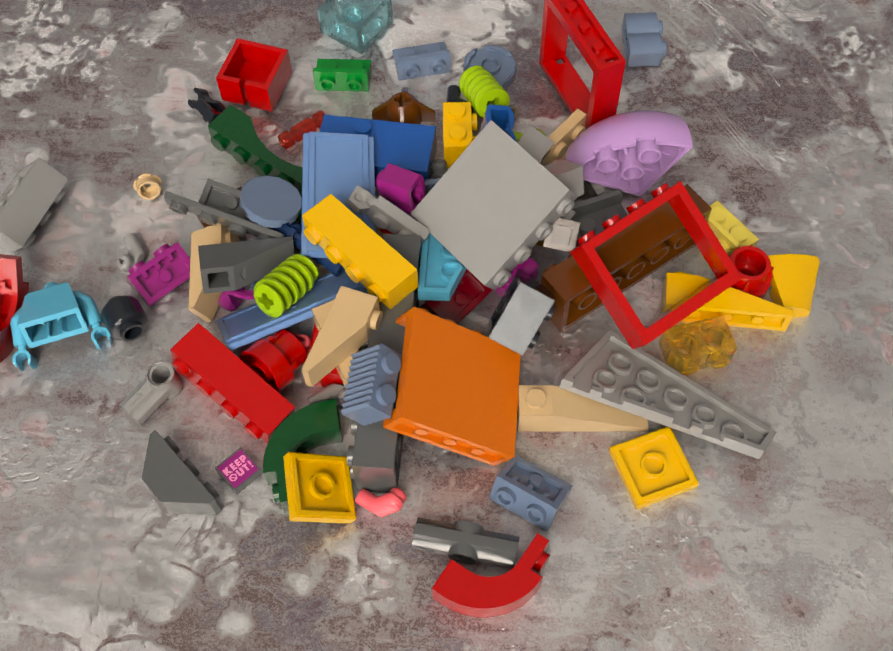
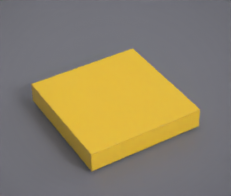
[609,427,699,510]
[283,452,357,524]

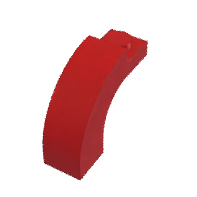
[0,254,29,362]
[431,533,551,618]

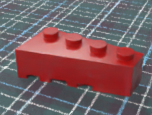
[170,323,295,444]

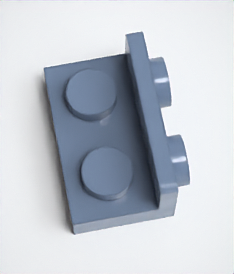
[392,42,451,81]
[489,454,573,531]

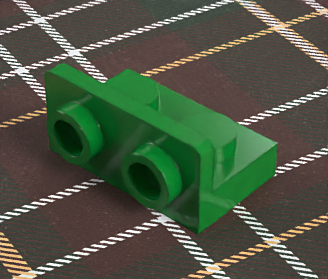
[313,59,372,92]

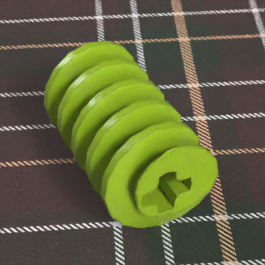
[459,65,510,118]
[254,254,319,318]

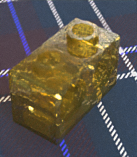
[659,315,737,375]

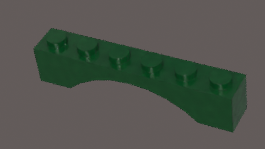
[208,105,302,198]

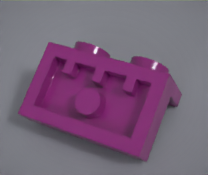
[127,242,190,308]

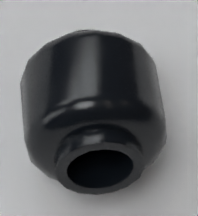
[101,295,148,342]

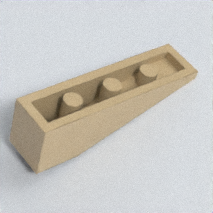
[517,385,648,432]

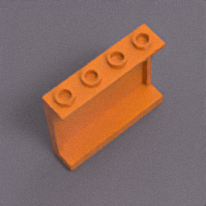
[383,307,521,466]

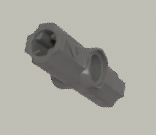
[412,517,520,568]

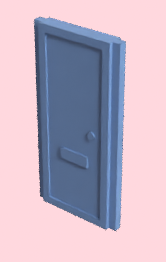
[301,132,376,258]
[215,271,368,351]

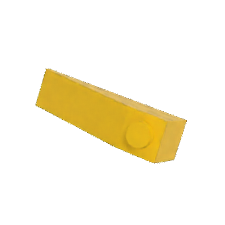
[661,272,794,331]

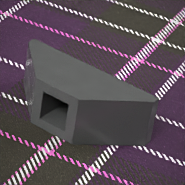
[142,430,222,515]

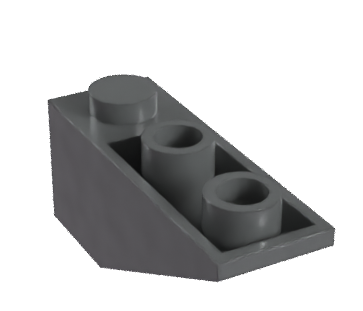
[198,236,294,294]

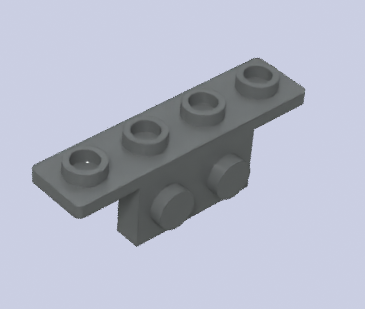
[164,178,284,240]

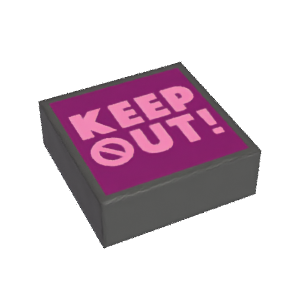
[215,447,263,495]

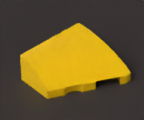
[768,254,820,318]

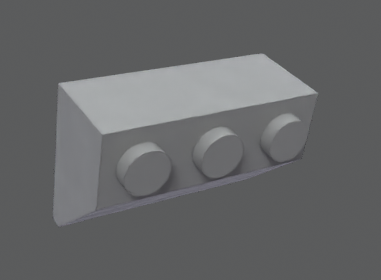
[0,157,69,252]

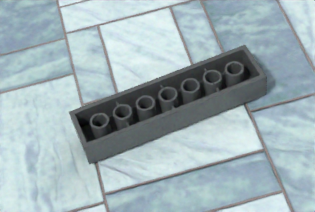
[347,234,422,493]

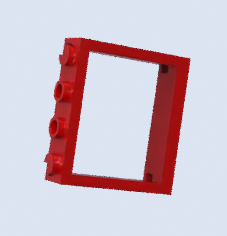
[539,0,626,129]
[570,181,742,349]

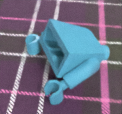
[10,282,113,371]

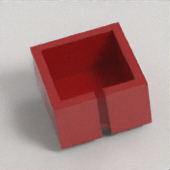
[216,38,292,112]

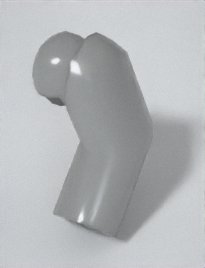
[117,233,146,273]
[307,383,346,407]

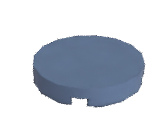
[463,45,517,89]
[240,176,302,228]

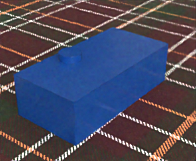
[319,114,437,187]

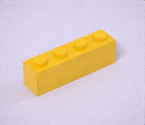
[302,194,419,310]

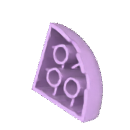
[565,110,693,196]

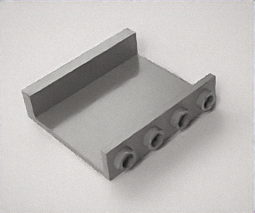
[410,120,578,290]

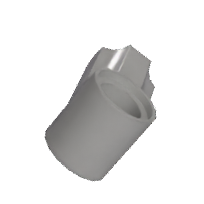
[119,360,183,425]

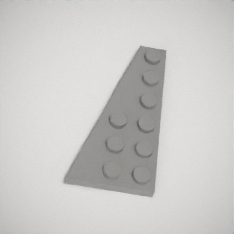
[559,329,777,459]

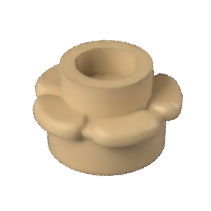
[133,173,162,200]

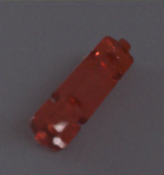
[278,110,326,149]

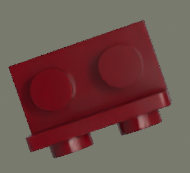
[419,269,492,325]

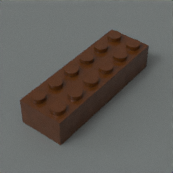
[541,184,712,332]

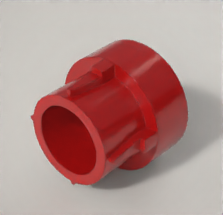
[729,244,774,299]
[240,329,307,393]

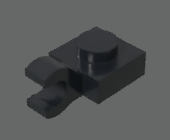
[188,88,226,124]

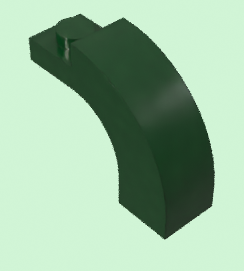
[263,399,343,514]

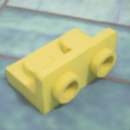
[707,200,759,257]

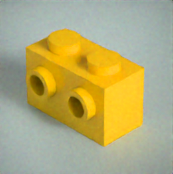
[443,102,477,168]

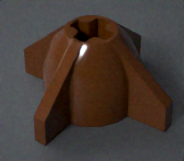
[372,87,436,125]

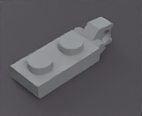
[346,185,430,243]

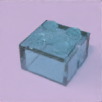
[317,0,393,54]

